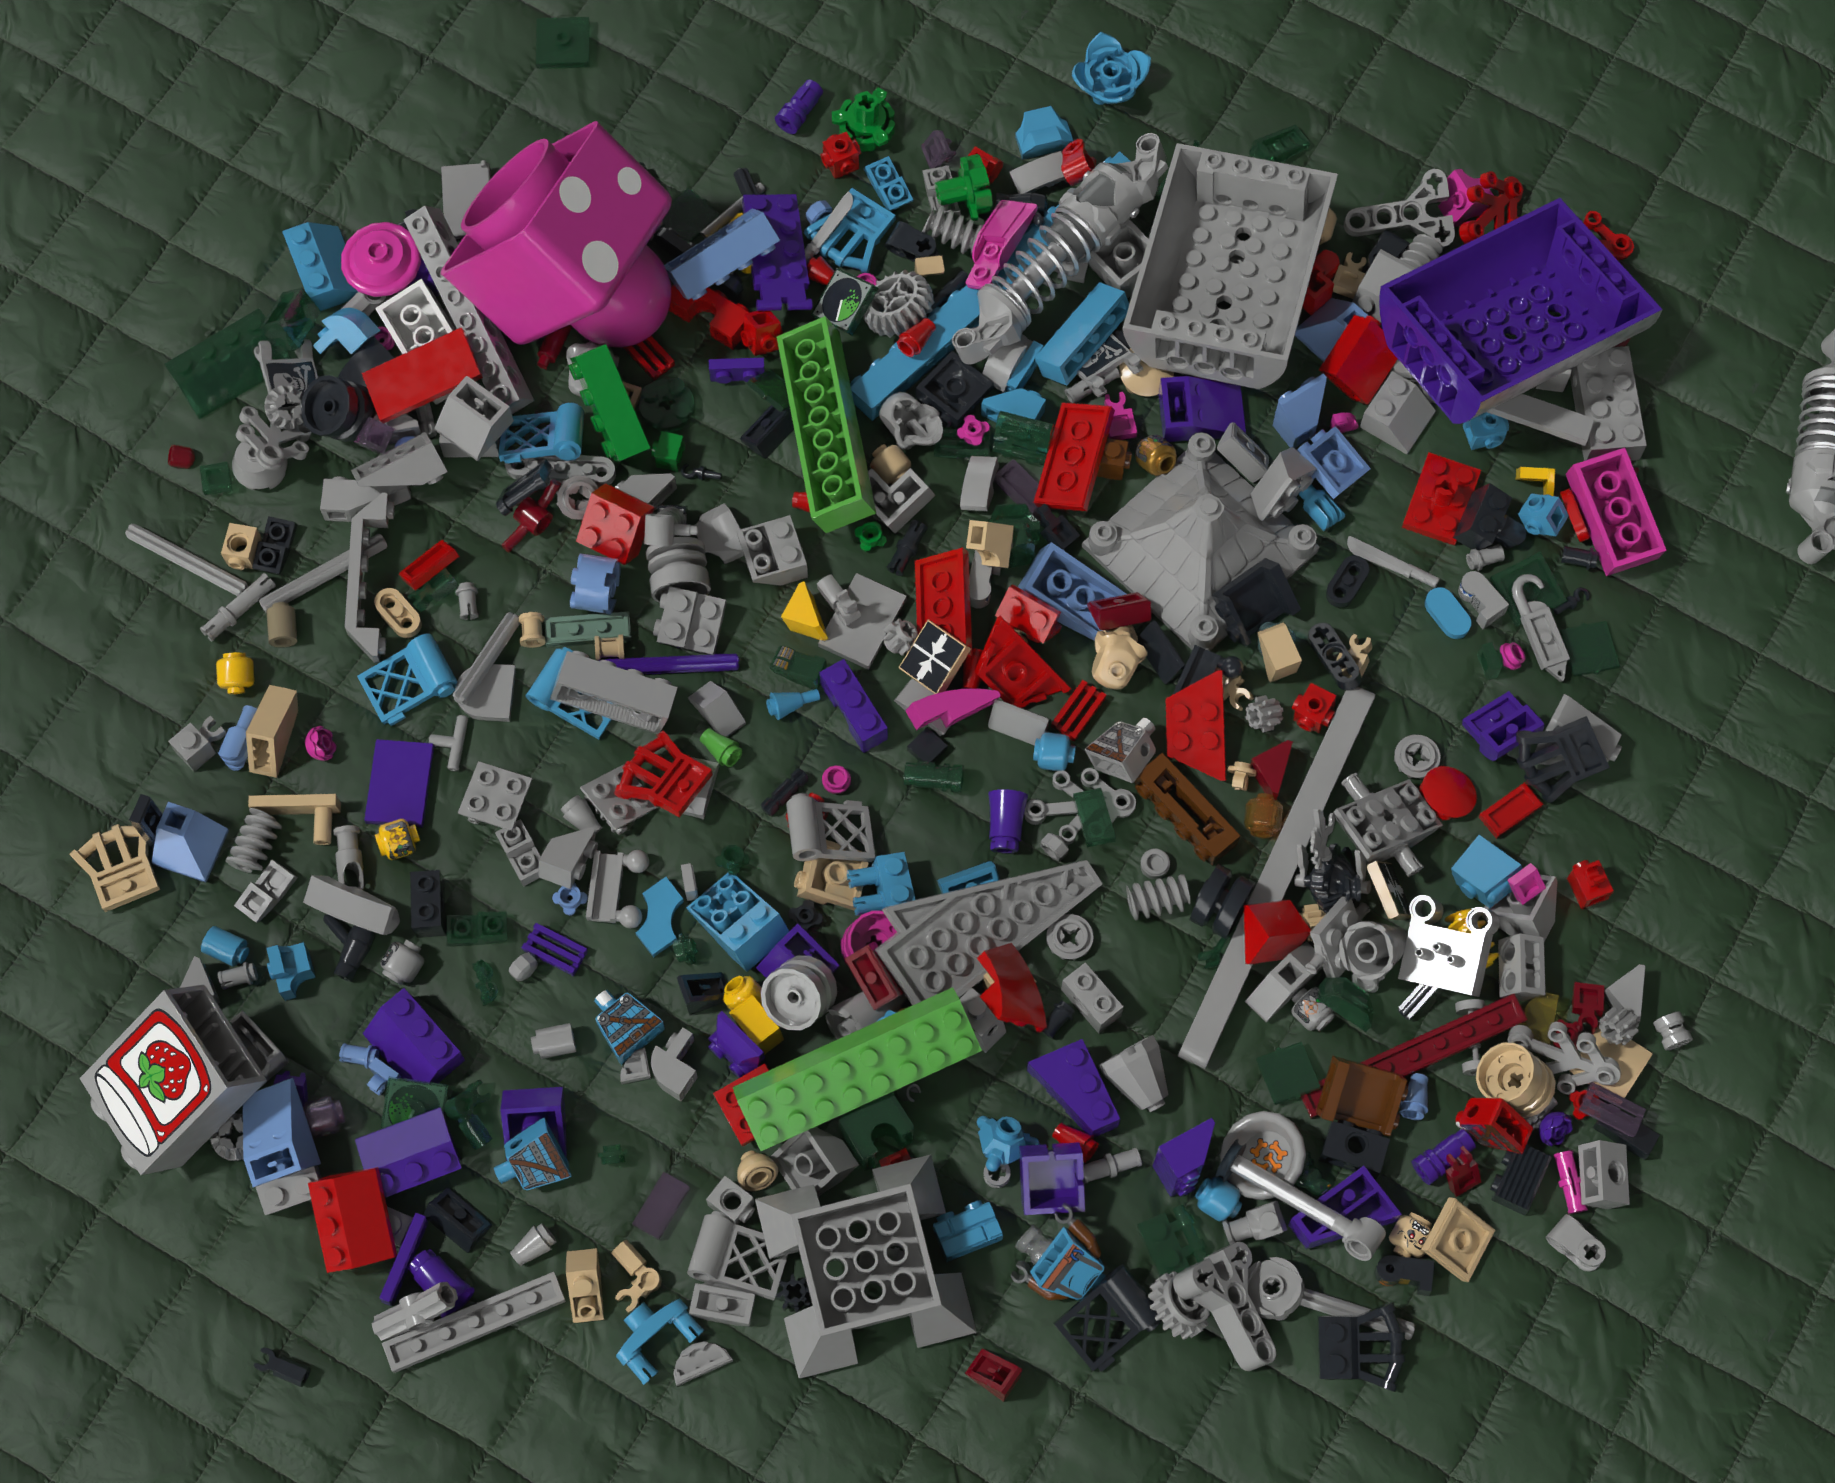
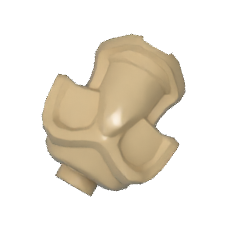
[1092,625,1148,690]

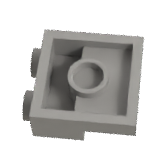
[653,586,727,655]

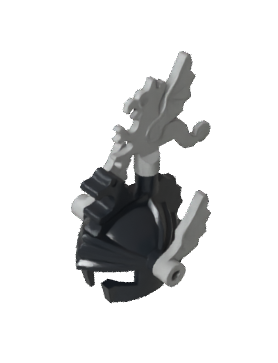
[1294,809,1371,914]

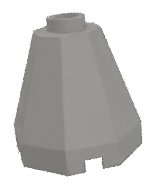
[1098,1035,1168,1112]

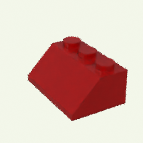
[308,1167,397,1273]

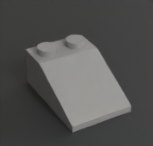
[351,432,447,487]

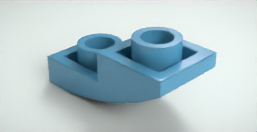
[864,156,913,212]

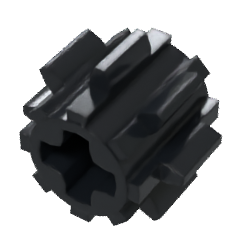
[776,1274,811,1313]

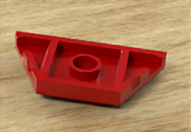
[975,615,1071,708]
[1166,670,1226,781]

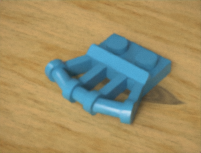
[804,188,896,273]

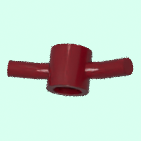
[501,479,561,552]

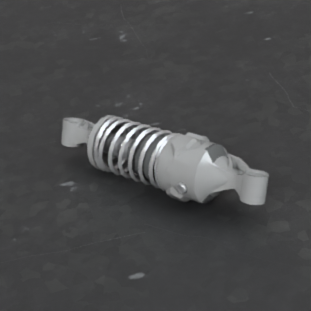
[1786,329,1835,564]

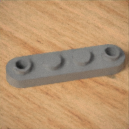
[505,455,616,487]

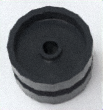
[301,375,373,442]
[1189,864,1256,939]

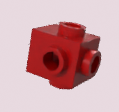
[820,131,861,179]
[741,311,783,356]
[1292,683,1336,733]

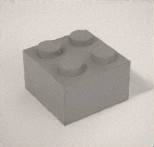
[1089,219,1148,298]

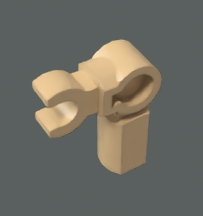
[612,1240,662,1313]

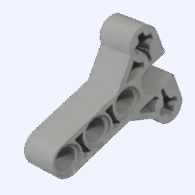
[1344,169,1455,250]
[1173,1242,1276,1371]

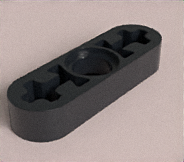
[1308,623,1362,690]

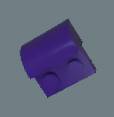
[1462,691,1545,761]

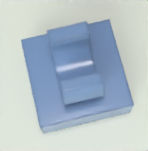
[367,1057,403,1096]

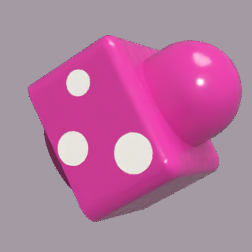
[441,121,672,348]

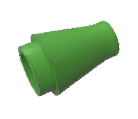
[700,728,742,767]

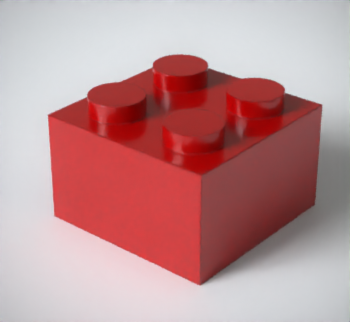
[576,483,654,565]

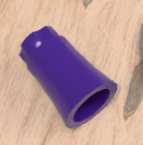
[988,789,1028,854]
[408,1249,474,1318]

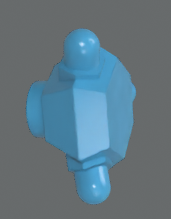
[977,1116,1040,1172]

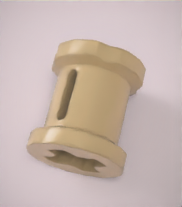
[519,612,546,648]
[595,634,624,660]

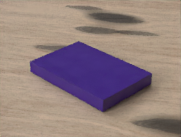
[364,739,434,828]

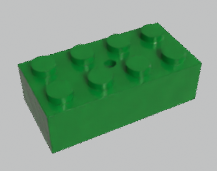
[568,344,650,461]

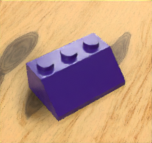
[363,988,465,1085]
[355,1107,462,1197]
[1153,1118,1215,1197]

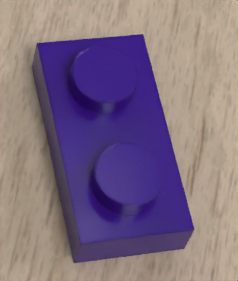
[709,358,765,384]

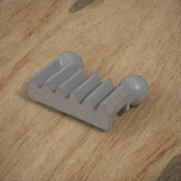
[586,850,649,929]

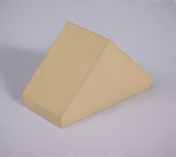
[1257,622,1302,683]

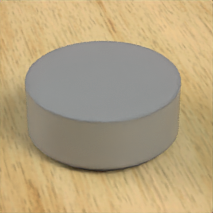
[1140,849,1170,879]

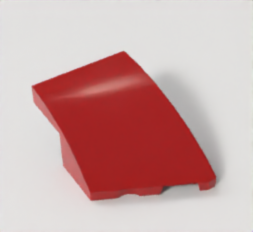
[977,943,1047,1032]

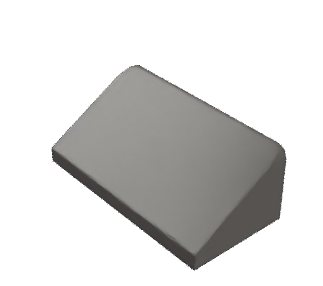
[1217,422,1269,483]
[988,699,1049,746]

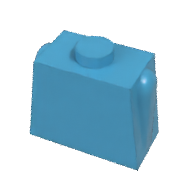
[1451,835,1523,908]

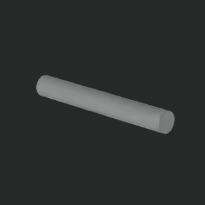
[700,182,766,239]

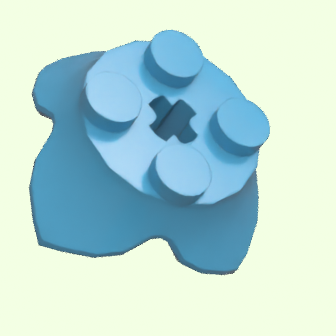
[1072,32,1151,105]

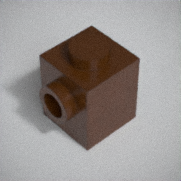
[1097,438,1132,481]

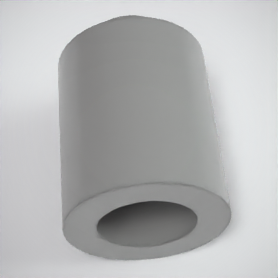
[531,1023,576,1059]

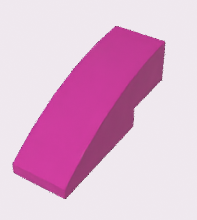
[905,689,1001,730]

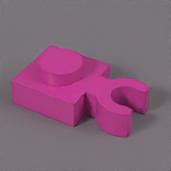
[1104,392,1137,440]

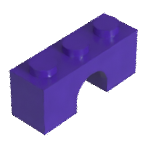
[819,659,888,753]

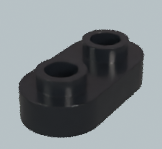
[1326,555,1369,608]

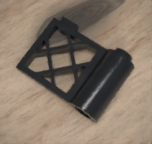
[1053,1264,1162,1372]

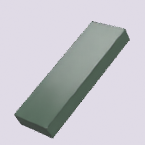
[545,611,631,648]

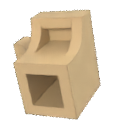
[966,520,1014,568]

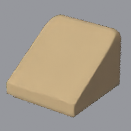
[915,256,945,277]

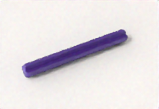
[599,653,739,674]

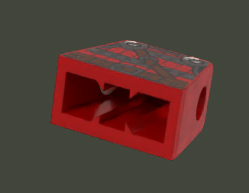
[1456,1098,1533,1154]

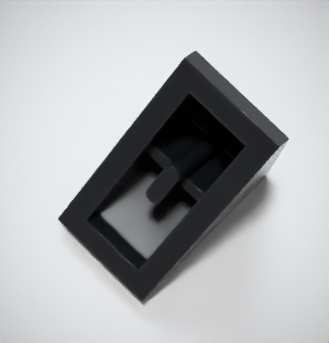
[677,972,727,1015]

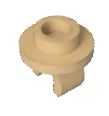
[1228,762,1257,791]

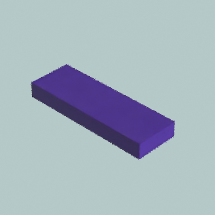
[379,1213,428,1306]

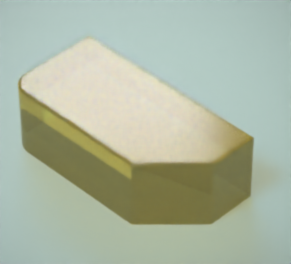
[1523,992,1559,1045]

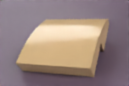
[1569,1023,1653,1104]

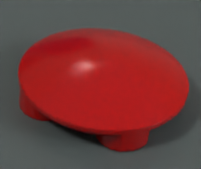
[1419,766,1477,820]

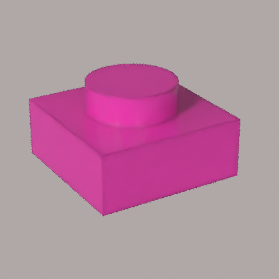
[1507,863,1546,905]

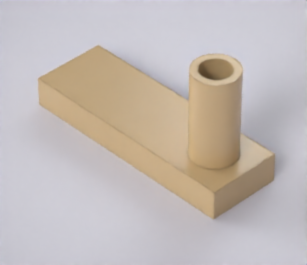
[248,794,341,845]

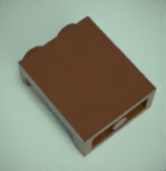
[1316,1056,1408,1137]

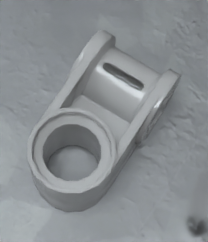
[1546,1214,1606,1272]

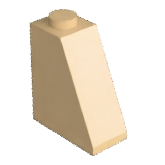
[246,685,298,778]

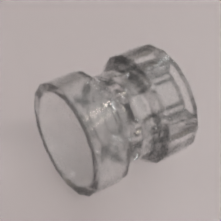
[1015,1224,1053,1265]

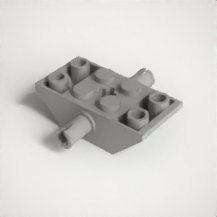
[1334,773,1443,877]

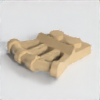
[69,824,160,912]

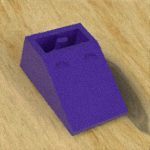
[1159,376,1246,442]

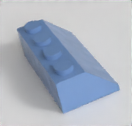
[664,208,780,300]

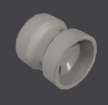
[1653,1012,1693,1051]

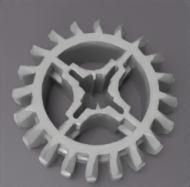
[861,270,934,338]

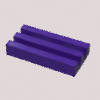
[521,923,588,976]

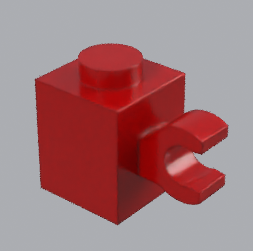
[1567,860,1614,909]

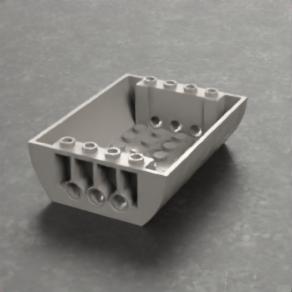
[1123,143,1338,389]

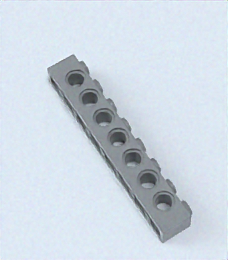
[403,206,534,414]

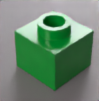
[651,431,685,472]

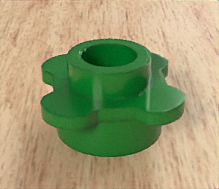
[855,521,886,552]

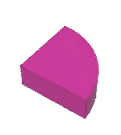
[1329,413,1359,433]

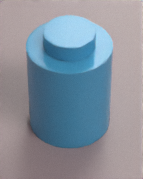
[201,926,249,967]

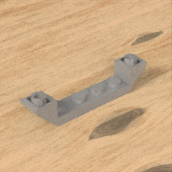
[345,493,394,663]

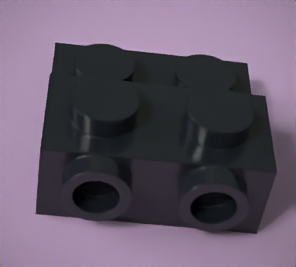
[916,351,994,430]

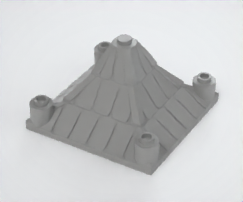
[1082,433,1320,651]

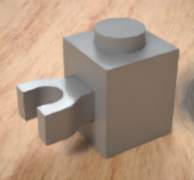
[168,716,227,772]

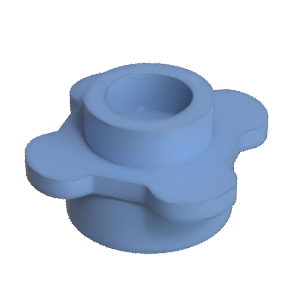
[552,882,588,915]

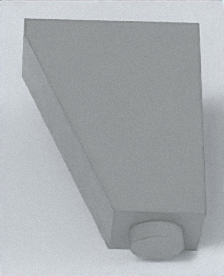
[1534,694,1622,765]

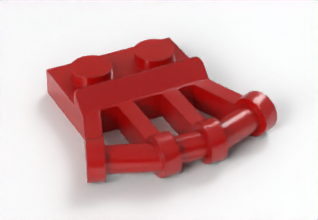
[614,731,713,818]

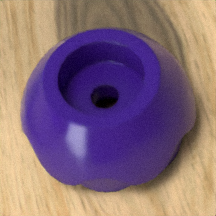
[1539,1112,1573,1147]

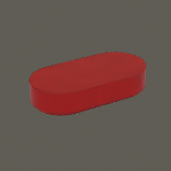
[1560,489,1590,542]

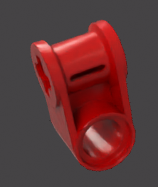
[1061,139,1097,186]

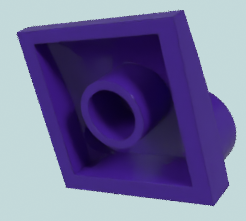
[708,1011,767,1078]

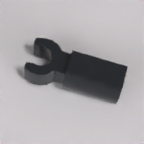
[253,1348,311,1387]

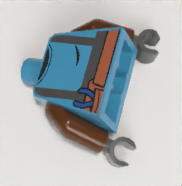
[1011,1203,1106,1301]

